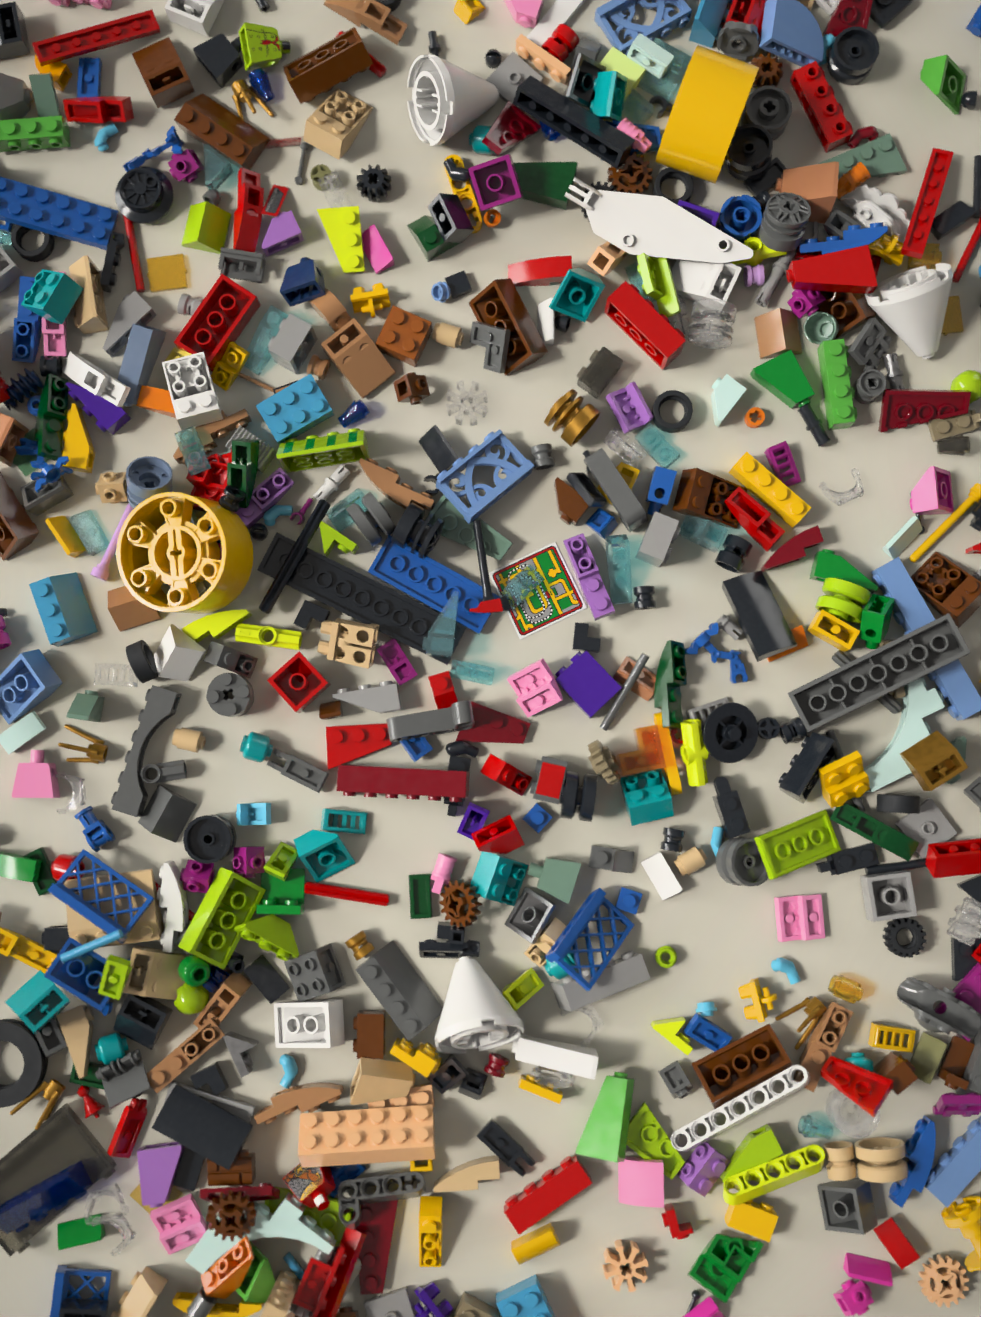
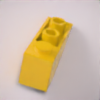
[62,403,95,473]
[419,1196,442,1267]

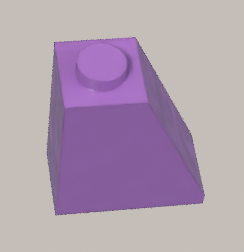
[137,1142,185,1208]

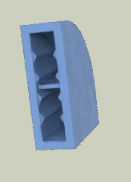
[759,0,824,67]

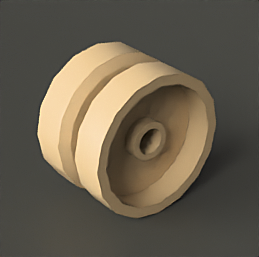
[854,1137,908,1183]

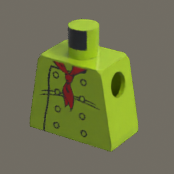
[238,22,290,71]

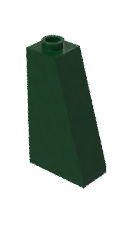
[514,162,578,210]

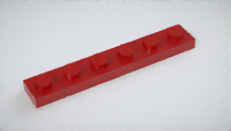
[32,10,160,66]
[901,148,954,259]

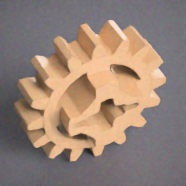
[918,1254,969,1308]

